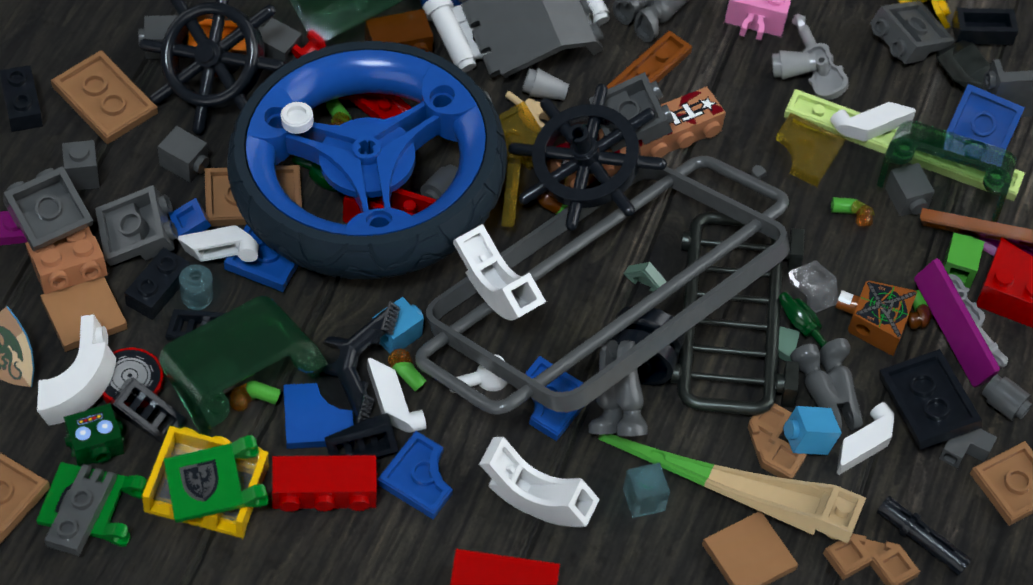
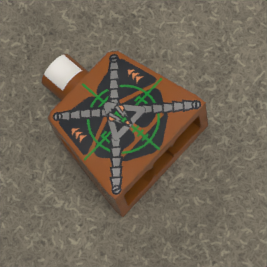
[835,281,917,356]

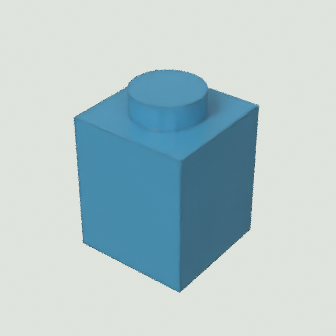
[372,297,424,357]
[783,406,842,455]

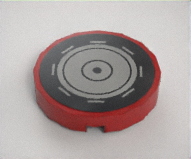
[101,347,164,409]

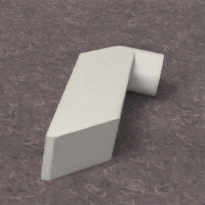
[830,102,916,142]
[178,225,259,262]
[367,358,426,433]
[837,402,894,475]

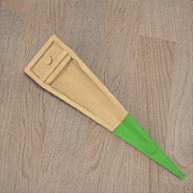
[598,434,866,543]

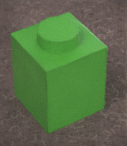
[943,232,985,288]

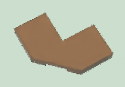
[748,403,807,479]
[823,533,920,585]

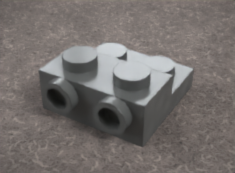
[870,0,955,64]
[589,72,674,152]
[3,166,93,252]
[95,185,178,266]

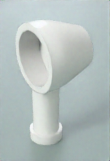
[450,355,508,393]

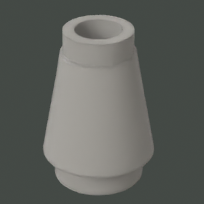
[772,50,816,80]
[522,67,569,101]

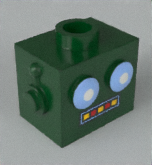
[64,403,125,466]

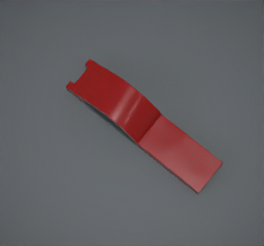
[291,29,412,119]

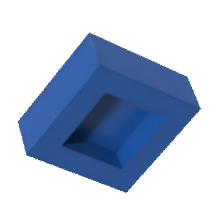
[169,198,211,236]

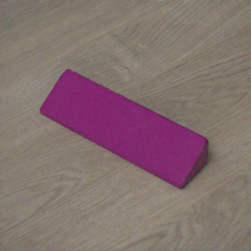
[914,258,1000,388]

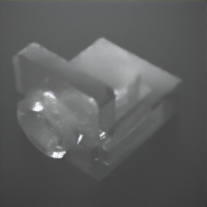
[789,261,838,313]

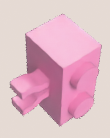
[724,0,791,40]

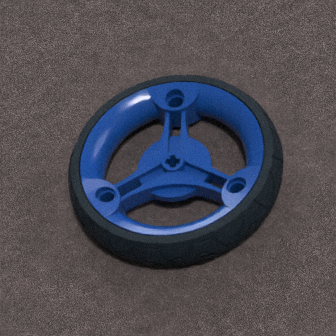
[227,41,507,279]

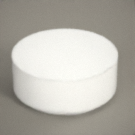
[281,102,314,134]

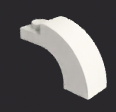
[37,314,116,426]

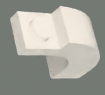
[453,224,546,320]
[479,437,600,527]

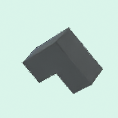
[939,429,997,469]

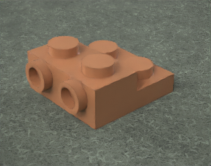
[25,227,108,294]

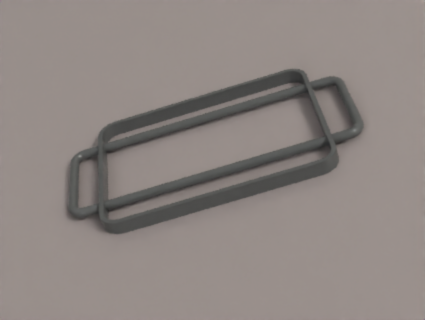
[415,156,790,415]

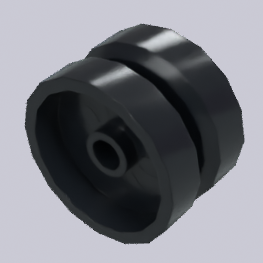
[610,305,685,386]

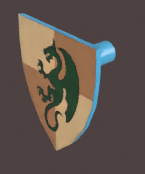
[0,306,34,387]

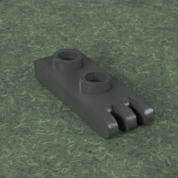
[44,464,117,556]

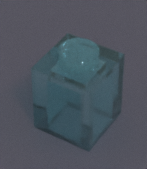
[623,462,670,518]

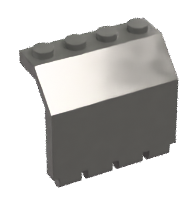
[459,0,604,78]

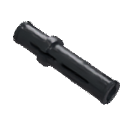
[876,496,972,576]

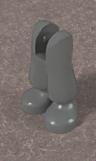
[613,0,690,42]
[790,338,863,430]
[588,340,648,436]

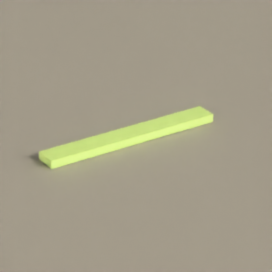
[784,89,1025,201]

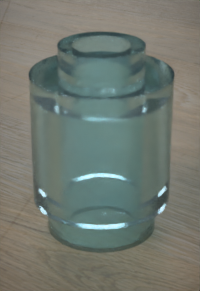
[179,264,214,310]

